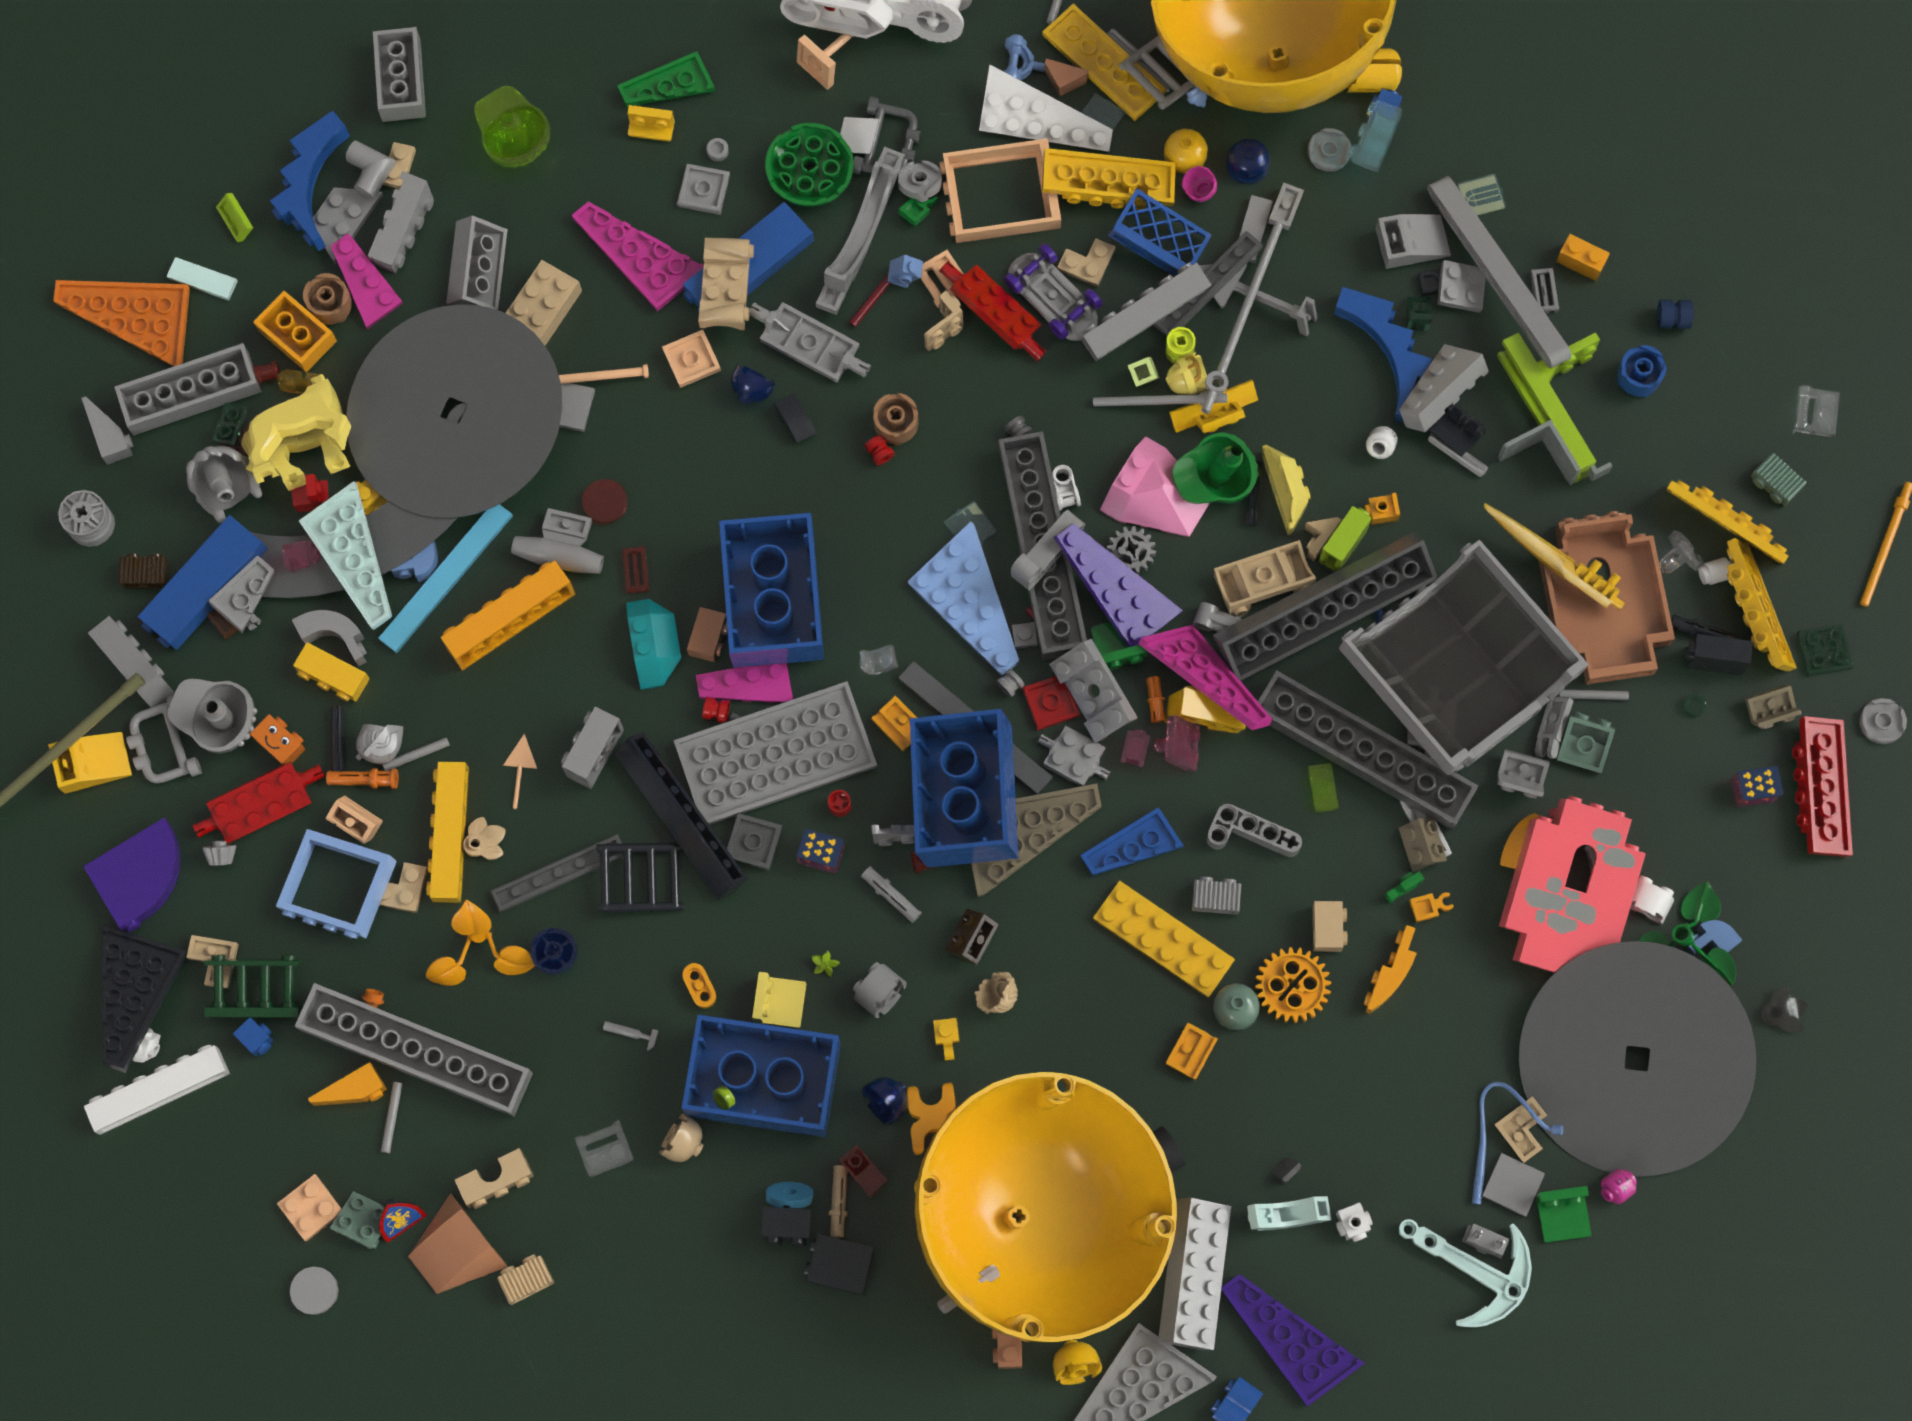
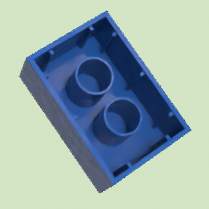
[719,513,824,668]
[910,709,1019,868]
[682,1015,841,1137]

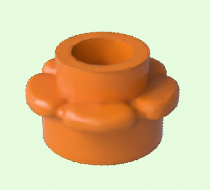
[361,989,384,1008]

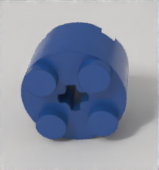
[1617,345,1667,397]

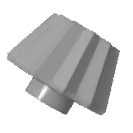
[203,841,236,865]

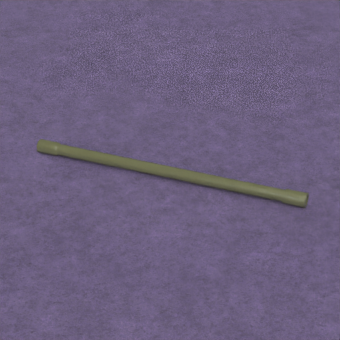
[0,672,146,808]

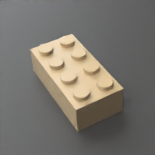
[506,260,582,345]

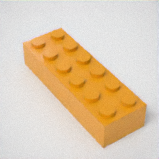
[440,560,576,671]

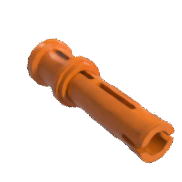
[326,768,399,789]

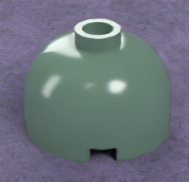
[1213,983,1260,1031]

